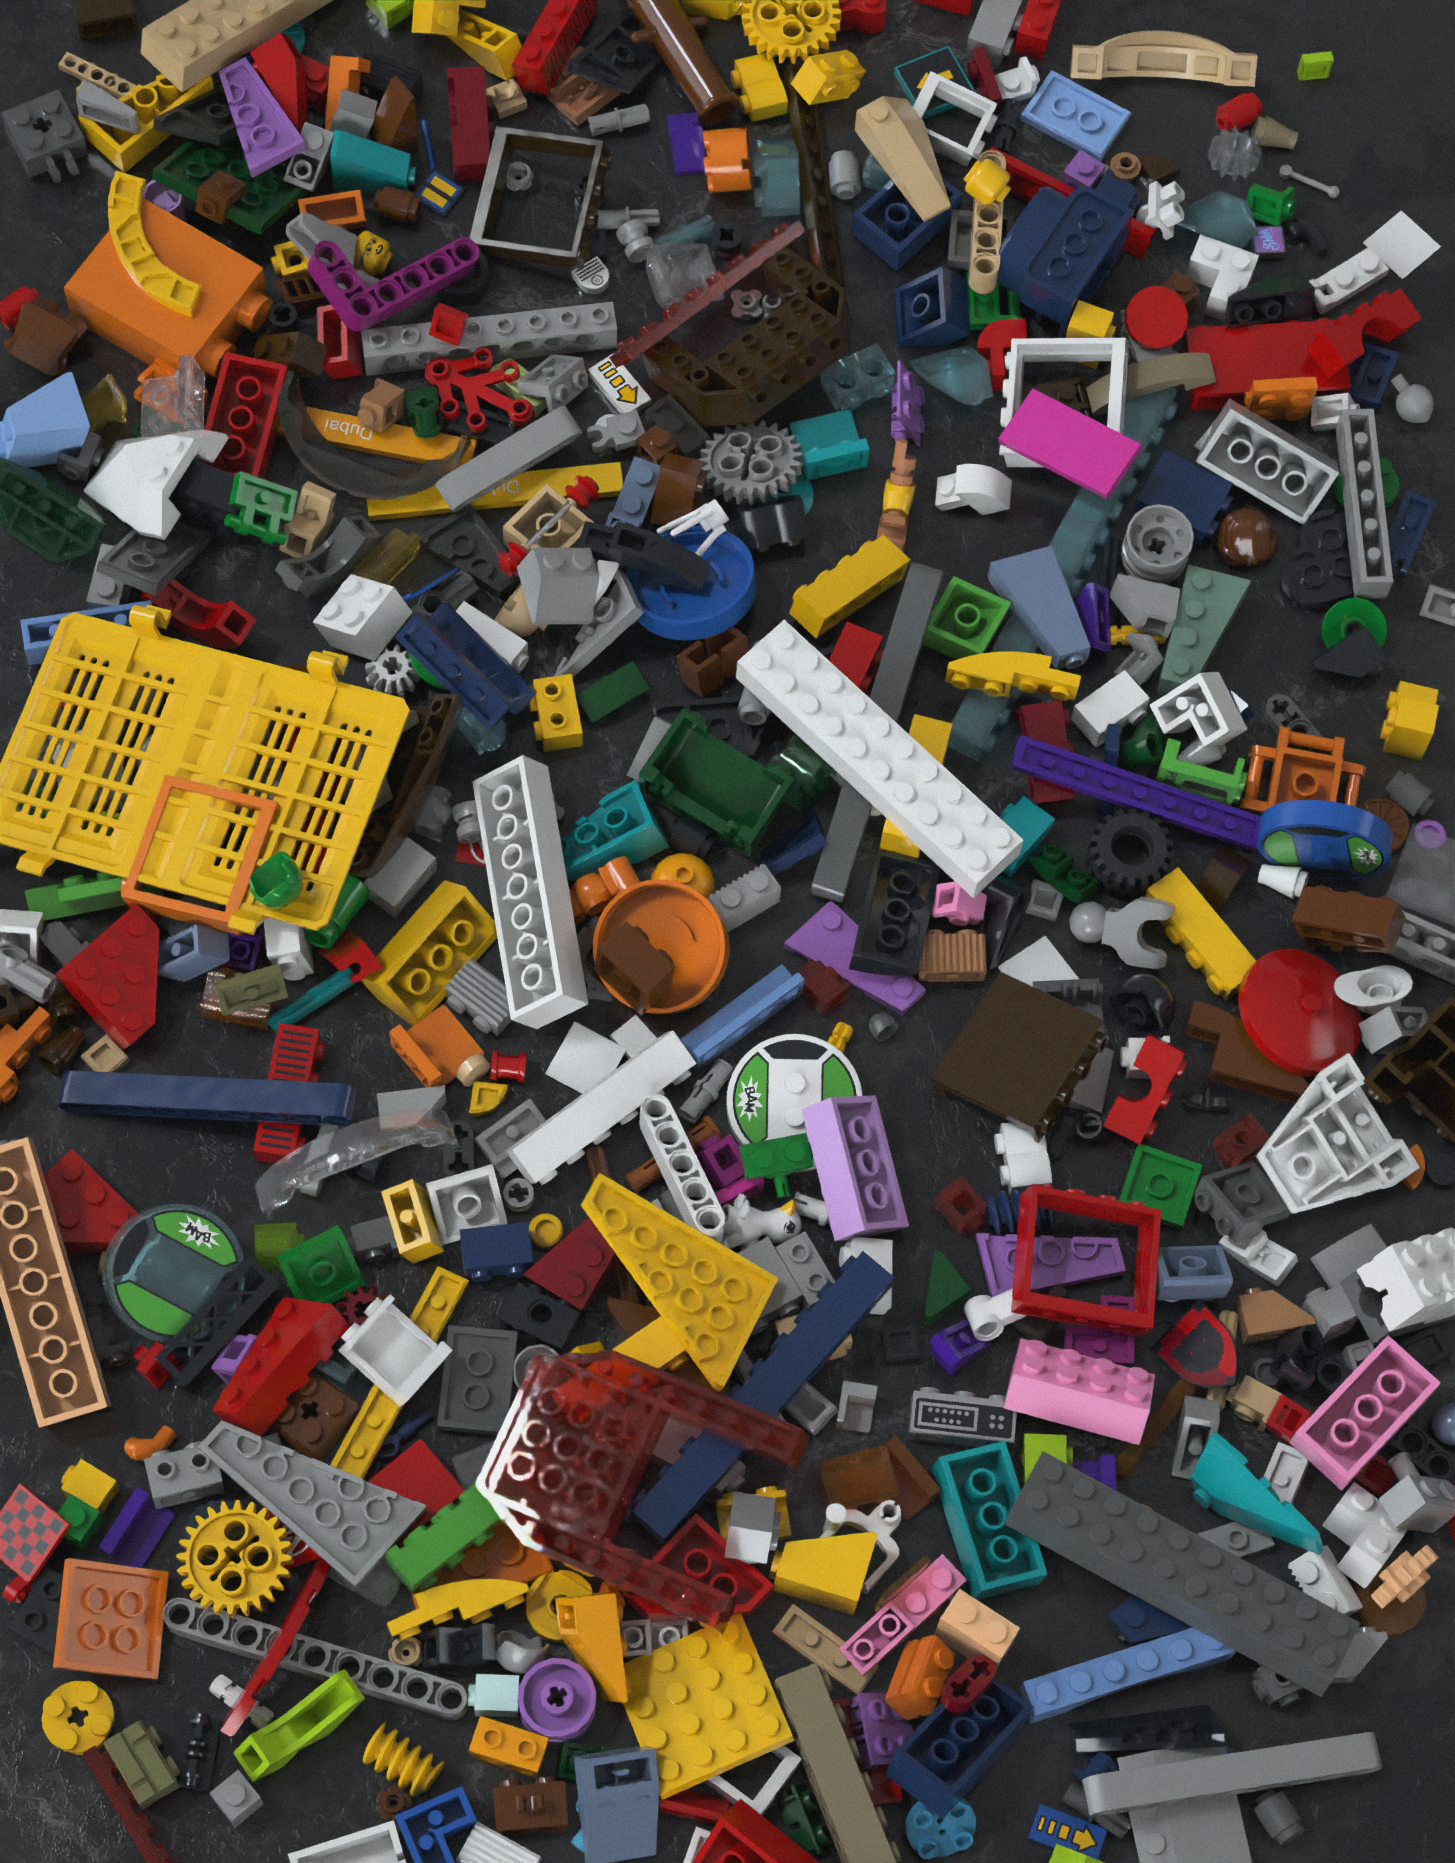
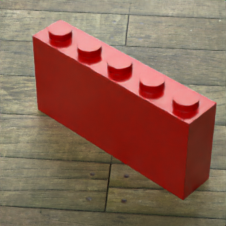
[1181,318,1351,410]

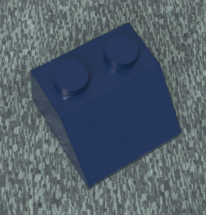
[895,266,970,346]

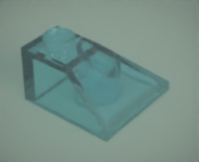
[1176,191,1259,248]
[909,345,993,406]

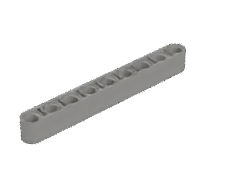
[163,1597,468,1720]
[1082,1732,1383,1817]

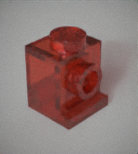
[799,959,850,1016]
[1213,1112,1270,1167]
[933,1175,988,1234]

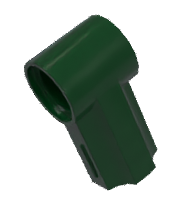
[1119,712,1168,769]

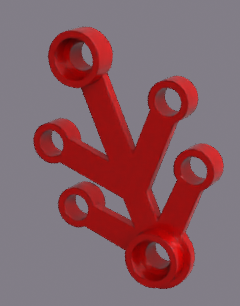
[425,347,535,433]

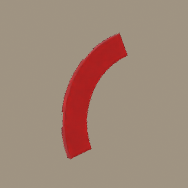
[220,1557,331,1737]

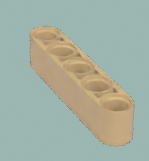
[968,150,1006,294]

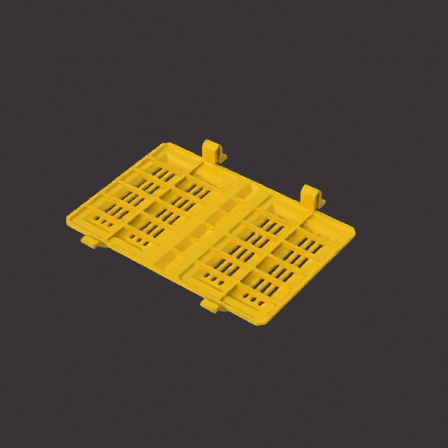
[0,604,410,935]

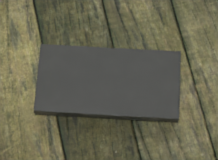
[96,520,211,596]

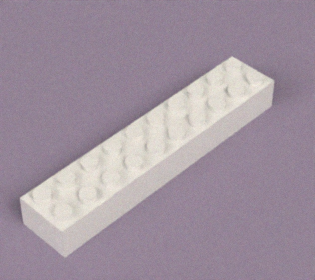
[736,620,1023,898]

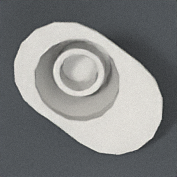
[1334,965,1413,1015]

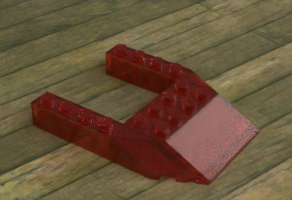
[475,1350,810,1635]

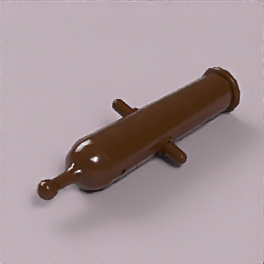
[625,0,739,126]

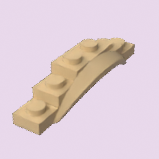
[1070,30,1258,87]

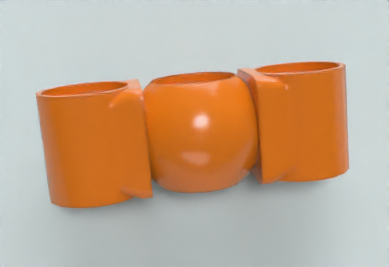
[568,856,640,926]

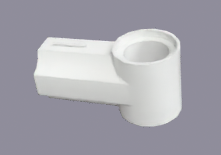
[964,1288,1027,1341]

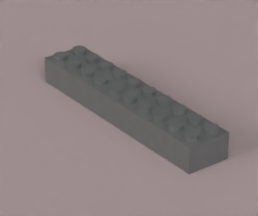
[1004,1451,1360,1697]

